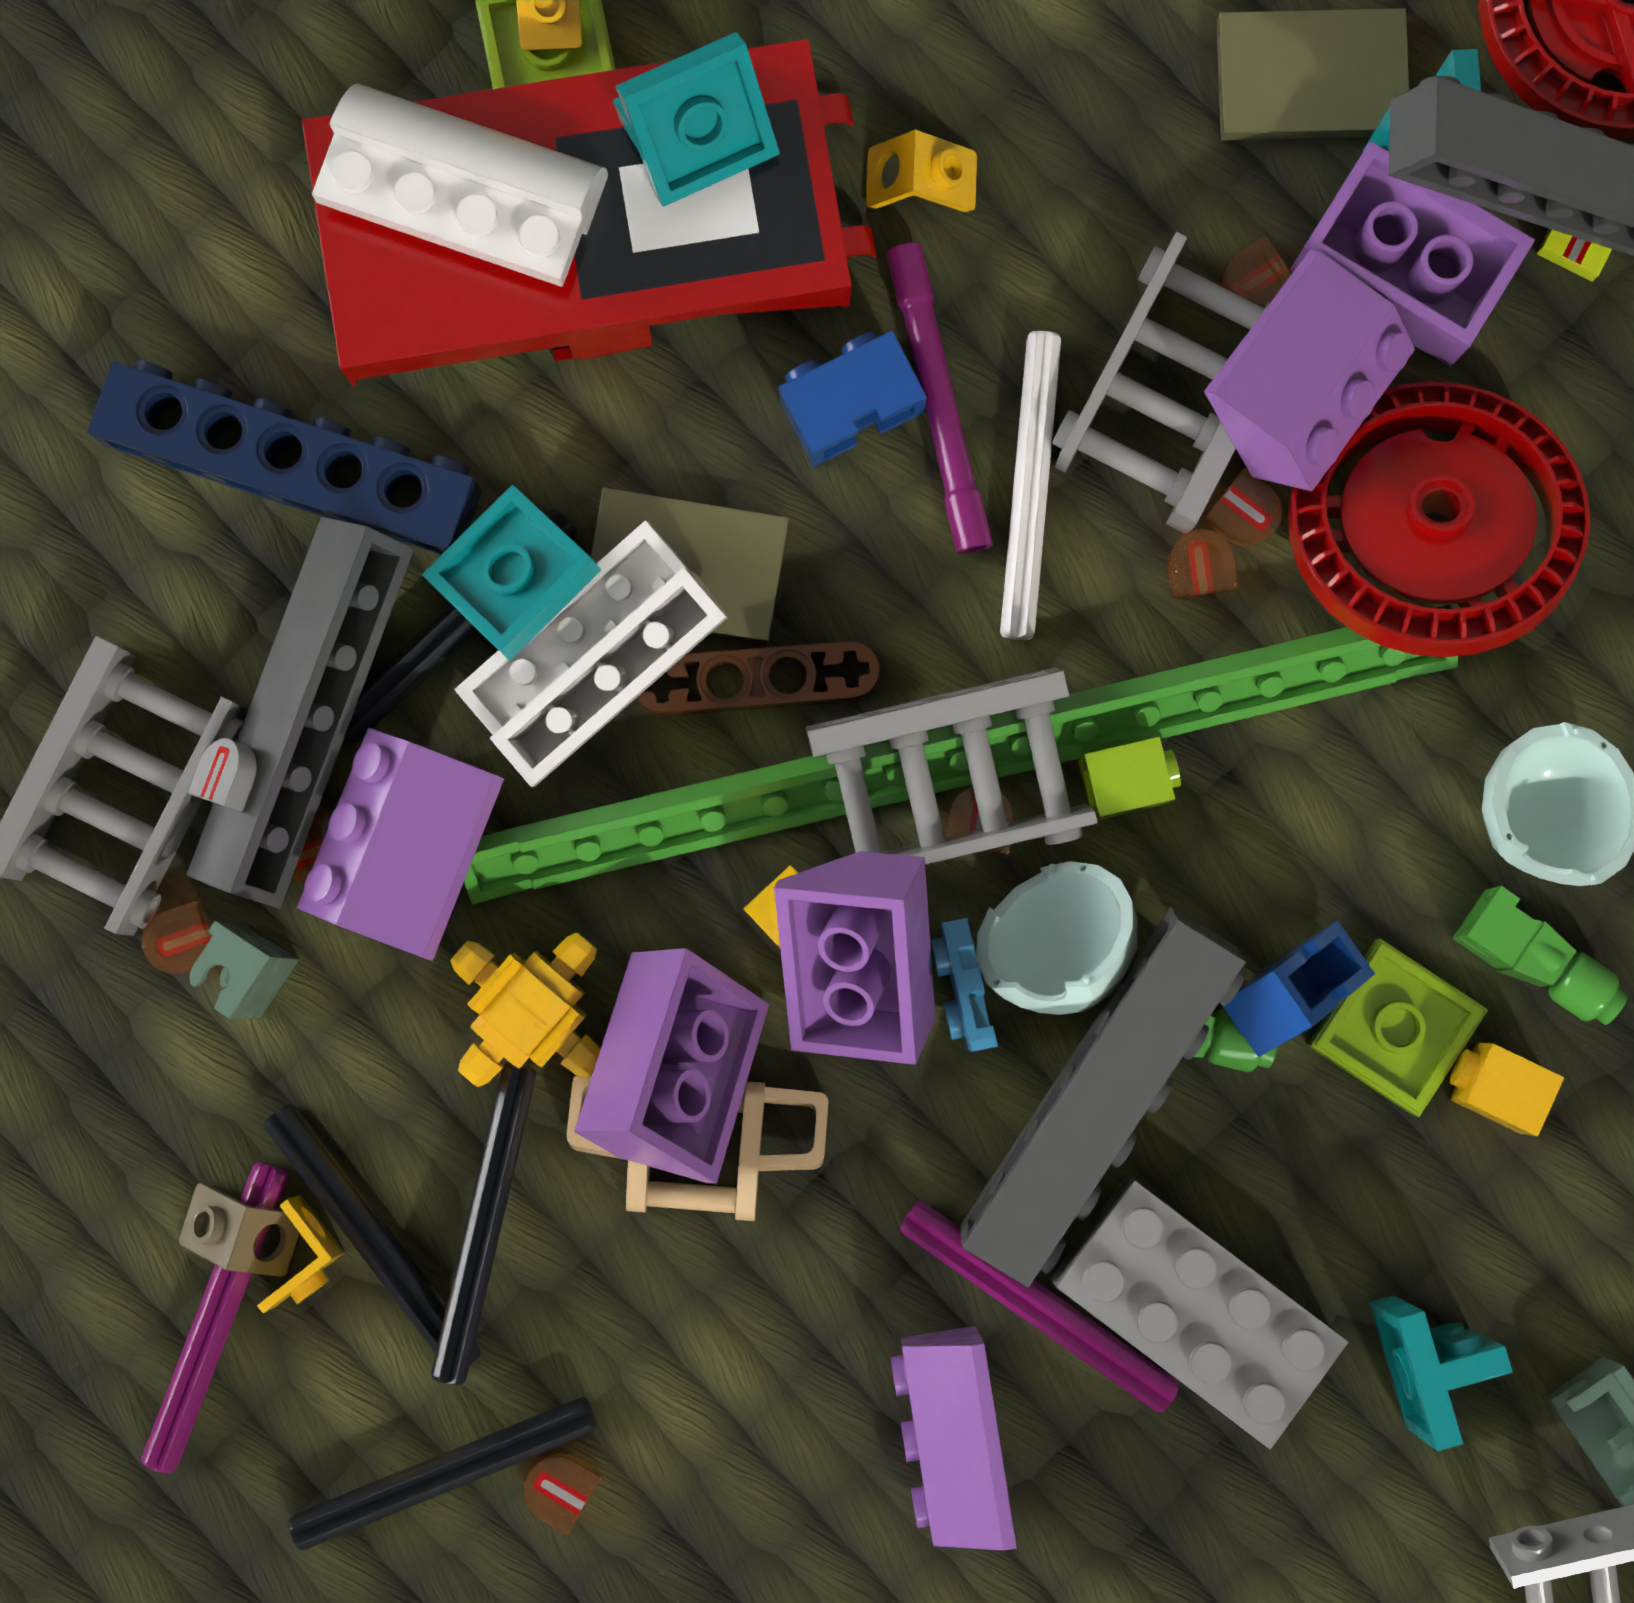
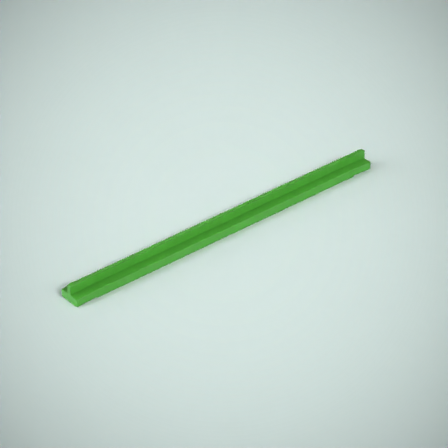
[464,605,1458,905]

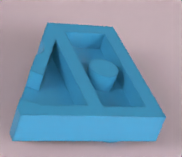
[930,918,998,1052]

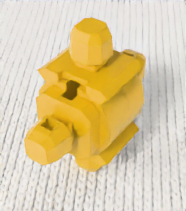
[450,932,601,1087]

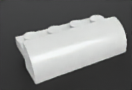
[312,83,608,287]
[454,520,728,787]

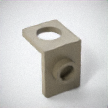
[179,1183,300,1277]

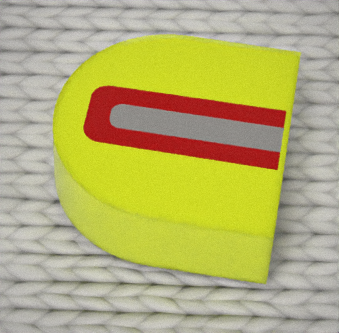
[1537,229,1612,282]

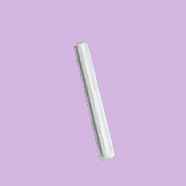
[1000,331,1061,640]

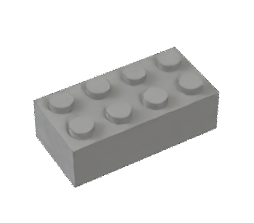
[1050,1176,1349,1450]

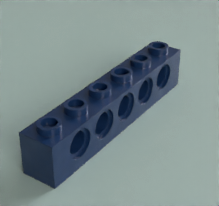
[87,359,482,555]

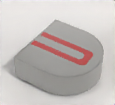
[188,738,257,812]

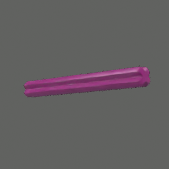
[141,1161,289,1474]
[900,1201,1179,1413]

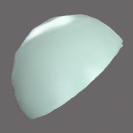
[1482,722,1634,886]
[976,861,1138,1015]

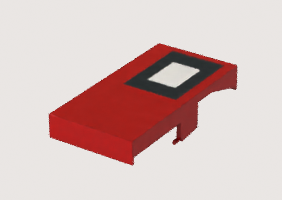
[301,39,877,386]

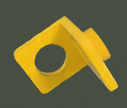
[516,0,583,50]
[866,129,977,213]
[257,1195,345,1313]

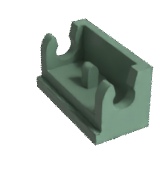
[190,921,299,1019]
[1546,1357,1634,1507]

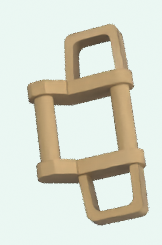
[567,1074,828,1221]

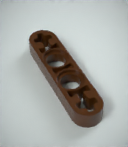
[637,641,880,716]

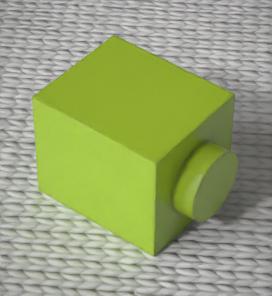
[1078,737,1181,821]

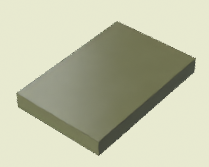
[1216,8,1409,141]
[591,487,789,644]

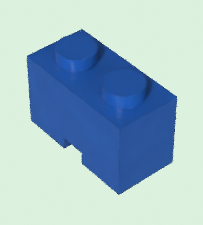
[778,331,927,467]
[1222,920,1375,1057]

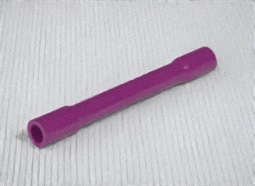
[885,242,993,555]

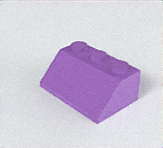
[1290,141,1535,367]
[1204,249,1415,491]
[297,728,504,961]
[774,851,935,1065]
[574,948,769,1183]
[890,1326,1017,1551]

